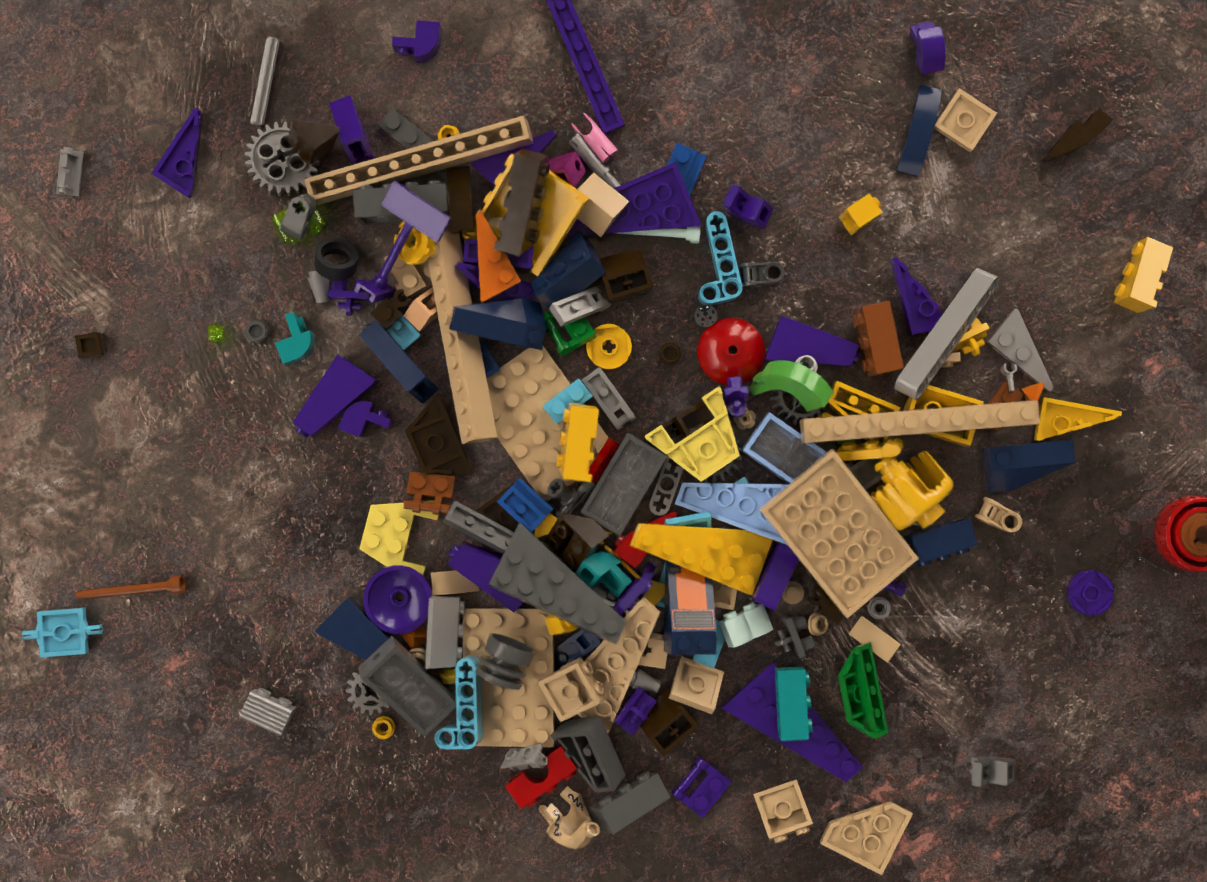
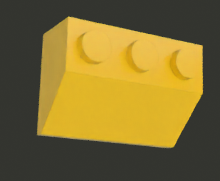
[903,385,984,446]

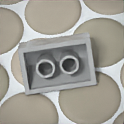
[425,595,465,669]

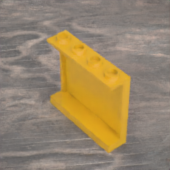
[474,154,590,276]

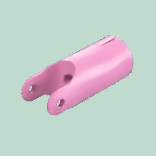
[572,113,618,164]

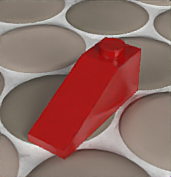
[613,511,677,569]

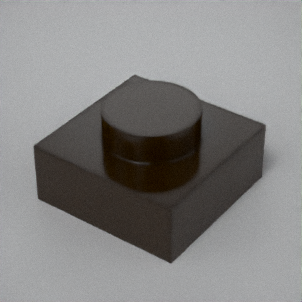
[75,332,104,359]

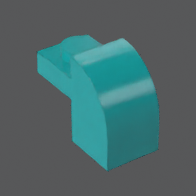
[275,312,315,366]
[575,552,632,598]

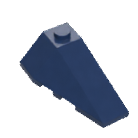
[449,298,546,350]
[982,440,1075,493]

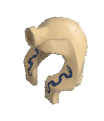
[539,786,600,850]

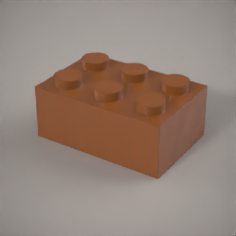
[852,300,904,377]

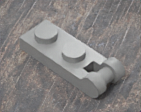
[549,286,611,327]
[582,367,637,432]

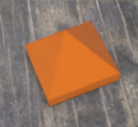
[1022,382,1044,401]
[400,625,427,649]

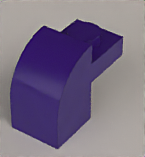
[392,20,442,63]
[910,22,946,74]
[723,184,774,229]
[338,401,394,438]

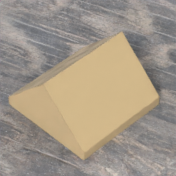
[577,173,629,237]

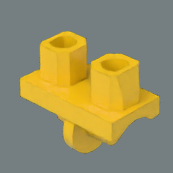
[951,318,989,357]

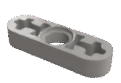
[649,456,684,516]

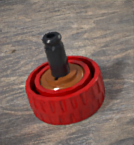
[1154,496,1207,572]

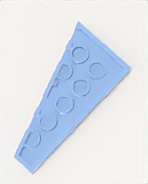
[675,483,788,545]

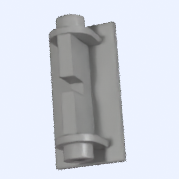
[56,147,84,196]
[501,744,548,771]

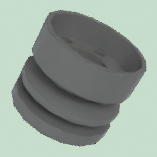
[475,633,535,690]

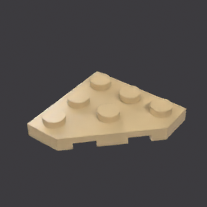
[819,801,913,875]

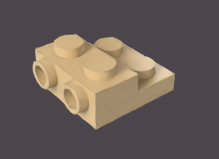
[384,242,432,298]
[538,657,604,722]
[753,779,813,843]

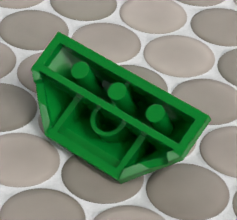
[838,642,889,739]

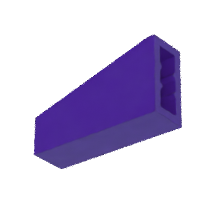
[764,316,860,368]
[292,354,379,437]
[448,541,523,613]
[750,541,799,611]

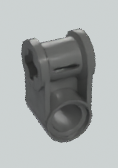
[280,194,317,241]
[740,262,785,288]

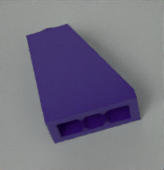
[329,96,375,165]

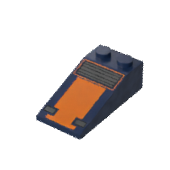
[664,561,717,655]

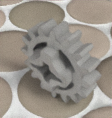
[346,671,390,715]

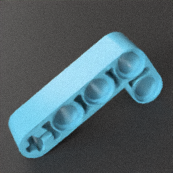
[698,211,742,306]
[435,655,483,749]

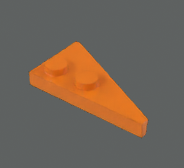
[476,211,521,303]

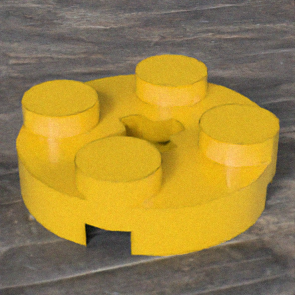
[394,221,436,265]
[586,324,632,370]

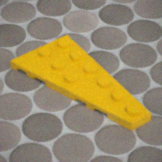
[630,524,773,596]

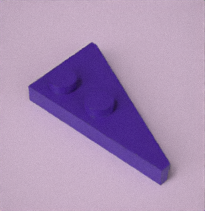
[151,108,202,198]
[471,130,557,187]
[890,257,943,336]
[455,262,536,301]
[595,562,656,639]

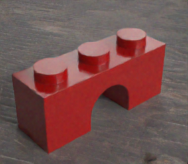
[505,743,578,809]

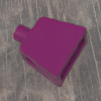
[548,152,586,187]

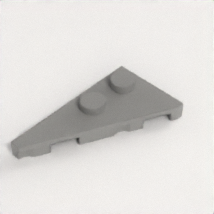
[986,308,1054,392]

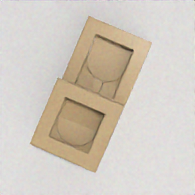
[431,570,480,596]
[849,616,901,663]

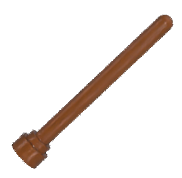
[75,575,185,600]

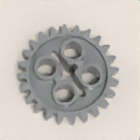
[244,122,320,196]

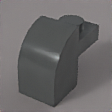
[969,756,1015,787]

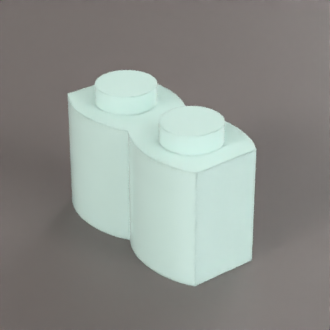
[718,602,774,647]

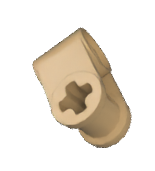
[974,497,1022,532]

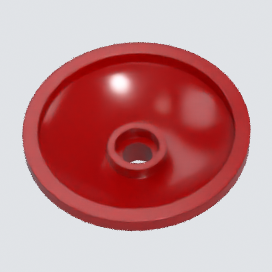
[697,318,765,385]

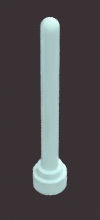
[617,226,700,244]

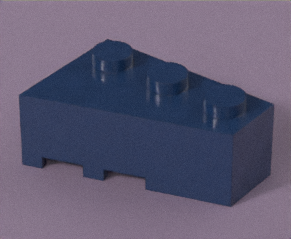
[531,231,607,311]
[902,518,978,567]

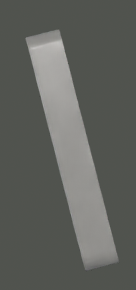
[895,268,999,400]

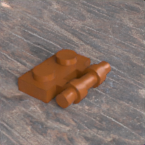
[404,471,456,515]

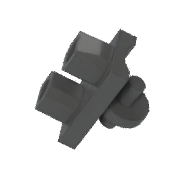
[774,615,816,658]

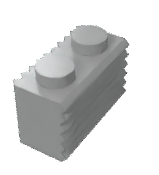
[239,688,296,736]

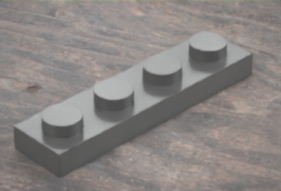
[378,108,462,182]

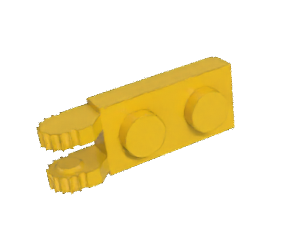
[836,437,904,461]

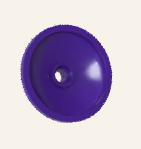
[363,565,432,634]

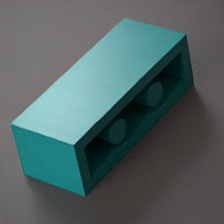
[775,667,812,741]

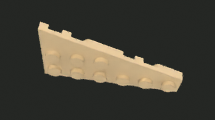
[577,597,660,735]

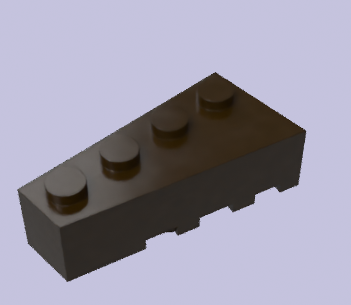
[494,149,550,256]

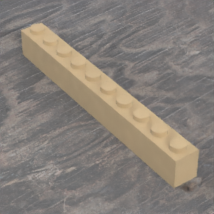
[304,116,533,205]
[428,222,497,444]
[800,400,1040,443]

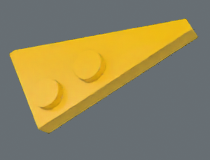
[1033,397,1122,441]

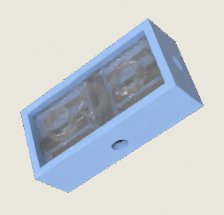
[742,412,827,484]

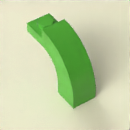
[749,360,834,412]

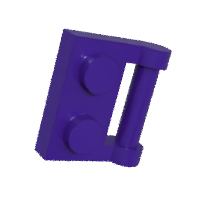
[671,756,731,818]

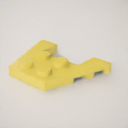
[644,387,740,482]
[360,500,439,576]

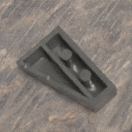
[550,716,626,793]
[587,771,671,835]

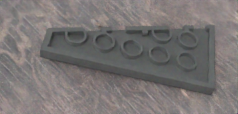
[489,522,627,645]

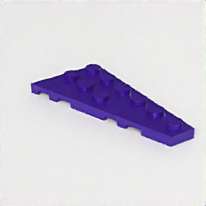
[566,162,701,237]
[721,662,863,782]

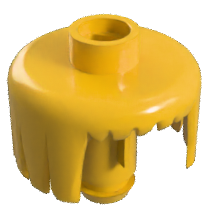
[870,451,953,531]

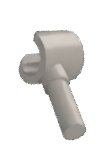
[1000,363,1017,393]

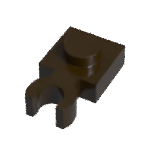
[371,289,412,330]
[807,587,844,625]

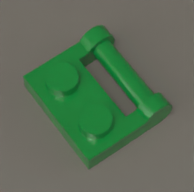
[543,312,597,356]

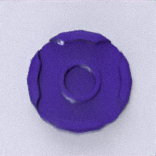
[1066,570,1114,616]

